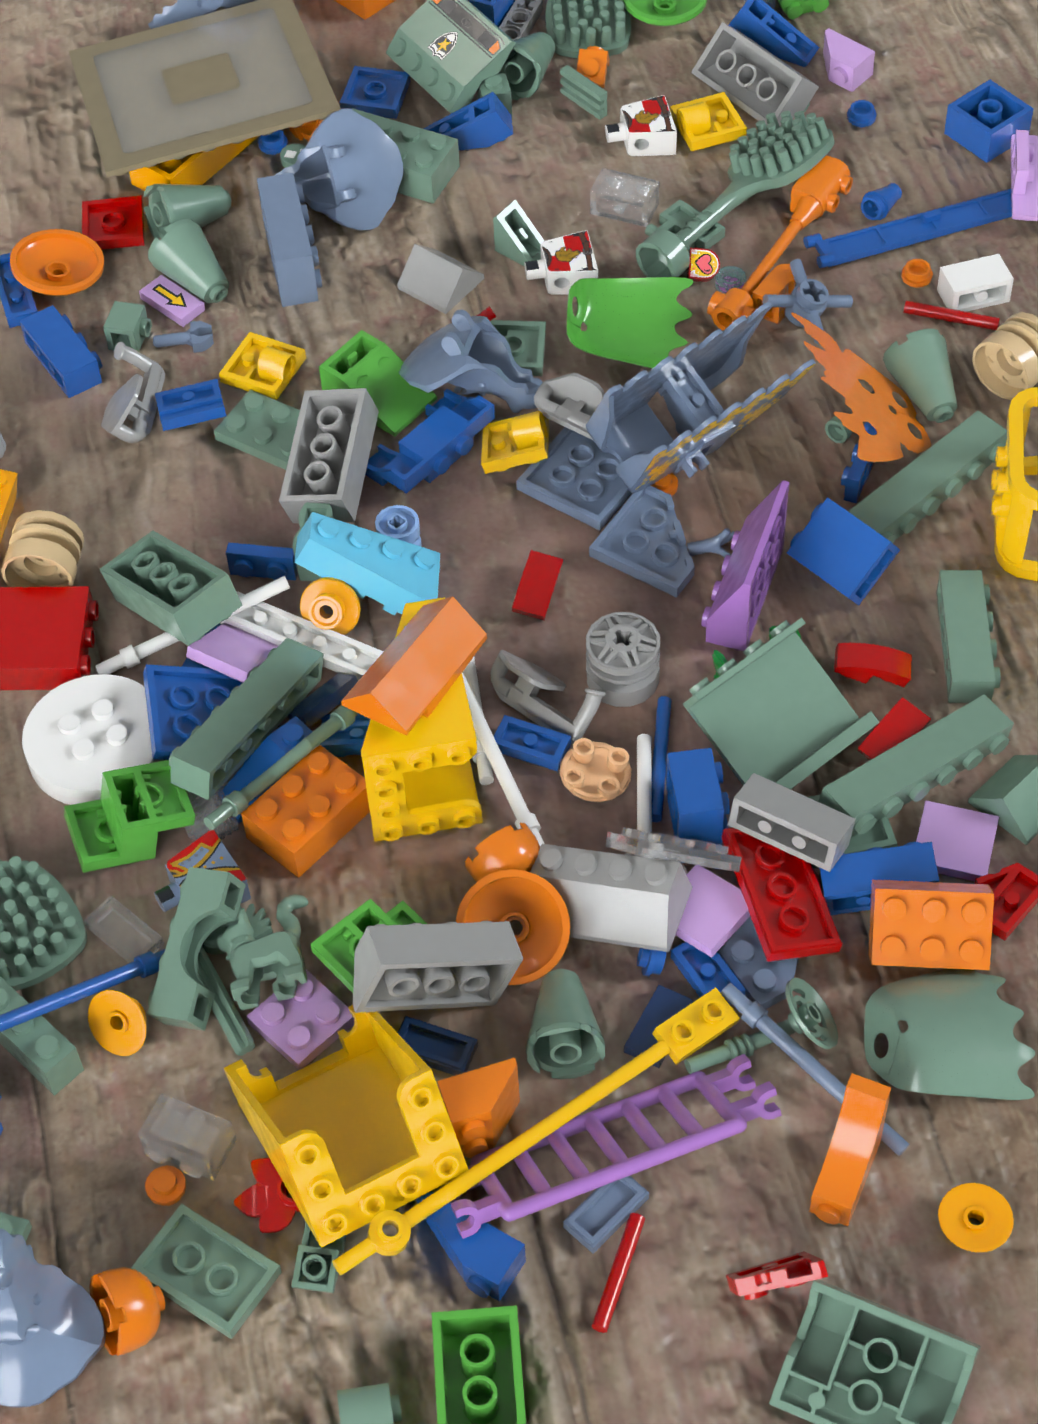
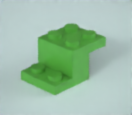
[64,760,195,873]
[310,899,427,993]

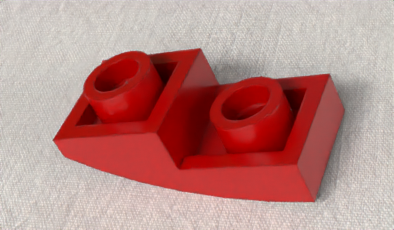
[512,550,564,621]
[834,642,912,688]
[858,697,931,760]

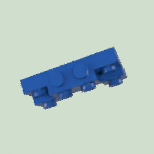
[365,389,495,494]

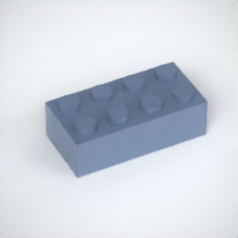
[257,172,323,307]

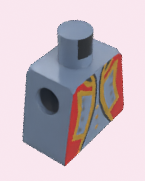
[154,830,251,912]

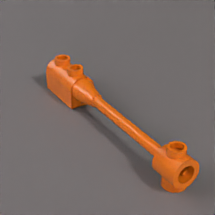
[707,155,853,330]

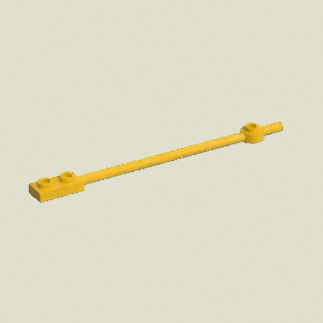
[332,987,740,1275]

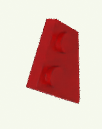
[974,862,1038,941]
[726,1251,828,1300]

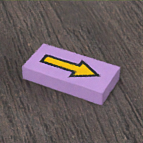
[139,275,205,327]

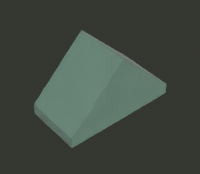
[493,200,544,266]

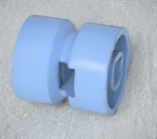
[375,505,422,547]

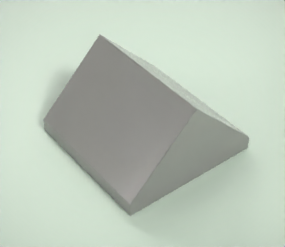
[397,244,484,314]

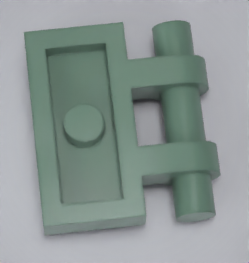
[645,200,725,250]

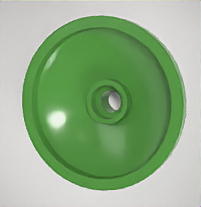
[623,0,707,26]

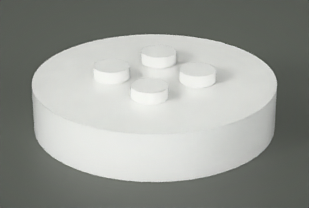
[22,674,165,805]

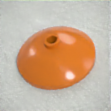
[10,229,104,296]
[456,869,571,985]

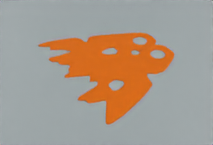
[791,312,931,462]

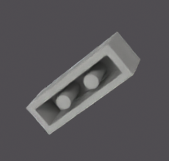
[728,773,856,872]

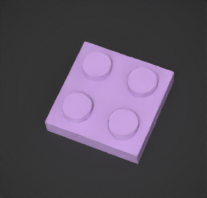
[246,970,354,1070]

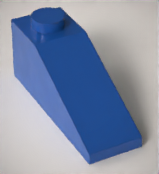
[729,0,820,67]
[423,92,514,150]
[215,716,313,824]
[417,1191,526,1302]

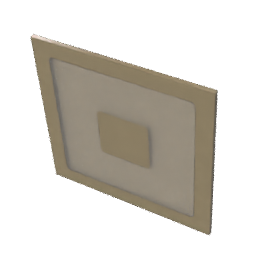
[69,0,341,177]

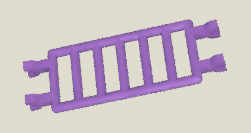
[446,1054,782,1239]

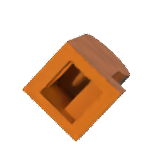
[752,264,796,324]

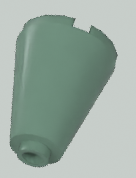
[499,32,555,100]
[143,184,231,239]
[148,219,229,303]
[883,329,957,423]
[526,969,605,1079]

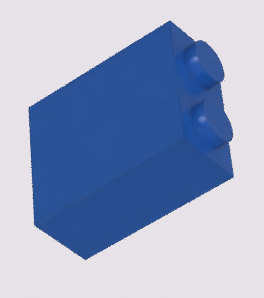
[787,497,900,605]

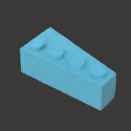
[294,512,440,616]

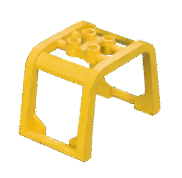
[991,387,1038,581]

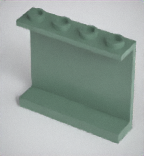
[683,617,880,789]

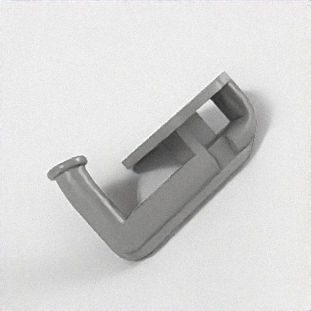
[101,342,165,443]
[534,373,605,440]
[490,650,606,744]

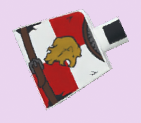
[605,95,677,156]
[524,230,598,295]

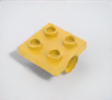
[670,92,747,151]
[219,332,306,400]
[481,411,549,474]

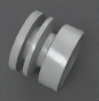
[586,612,660,707]

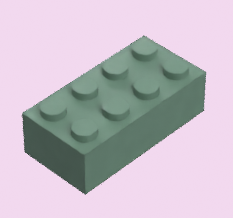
[352,108,460,204]
[100,530,243,646]

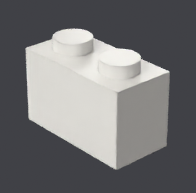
[937,254,1014,312]

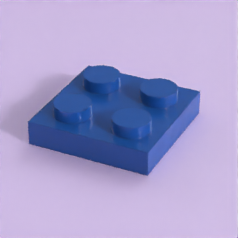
[339,66,411,119]

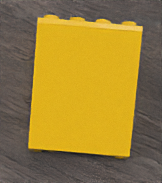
[361,597,483,842]
[224,1005,468,1248]

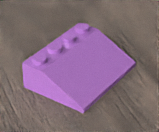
[701,480,789,651]

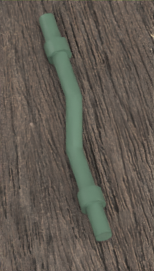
[204,705,359,830]

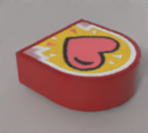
[687,248,720,282]

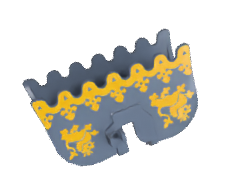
[586,301,816,492]

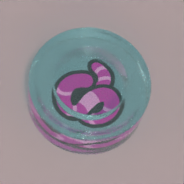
[715,266,746,293]

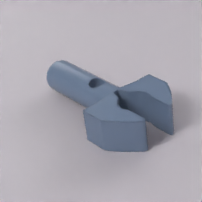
[153,321,214,353]

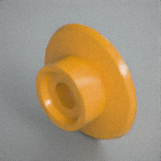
[300,577,361,635]
[88,990,147,1056]
[938,1183,1014,1252]

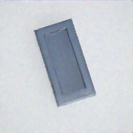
[563,1176,649,1254]

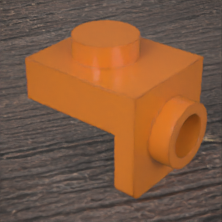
[577,46,610,88]

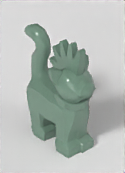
[217,894,308,1010]

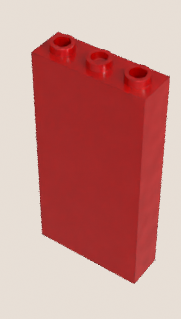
[0,586,99,690]

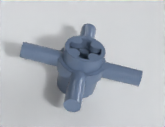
[763,259,853,344]

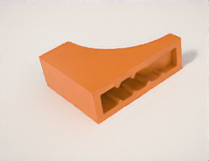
[809,1073,891,1227]

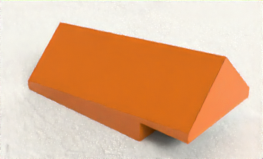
[341,596,487,736]

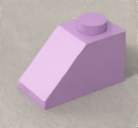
[823,28,875,92]

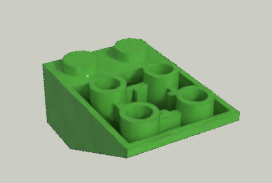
[319,330,437,437]

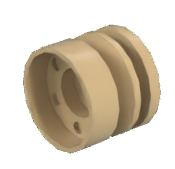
[972,312,1038,400]
[1,510,84,587]

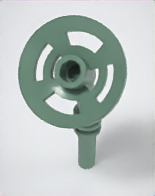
[684,978,838,1074]

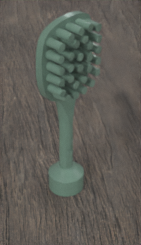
[545,0,631,58]
[636,111,835,277]
[0,856,87,991]

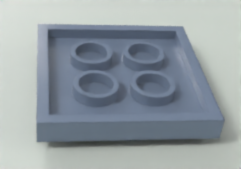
[516,427,633,531]

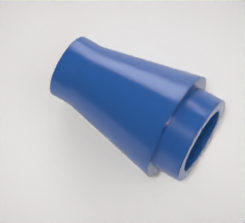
[861,183,902,220]

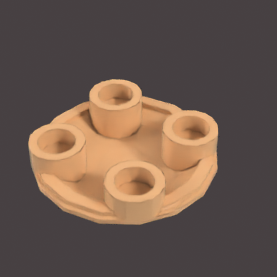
[559,738,632,802]

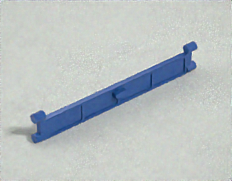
[803,189,1012,269]

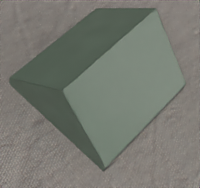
[968,755,1038,845]

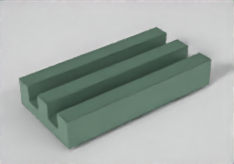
[560,65,607,120]

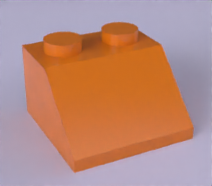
[437,1057,520,1158]

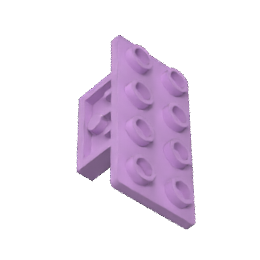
[1011,130,1038,221]

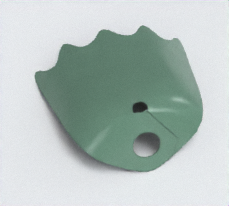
[864,969,1035,1100]

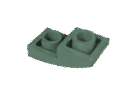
[291,1222,347,1293]

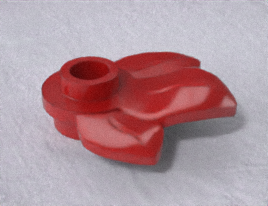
[233,1158,300,1233]

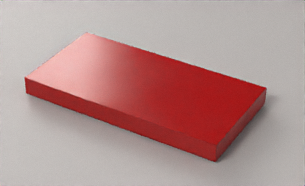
[721,828,843,962]

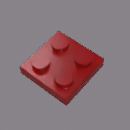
[82,195,145,250]

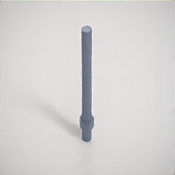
[721,983,910,1156]

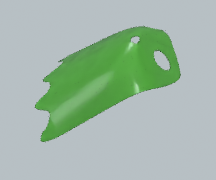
[567,277,693,369]

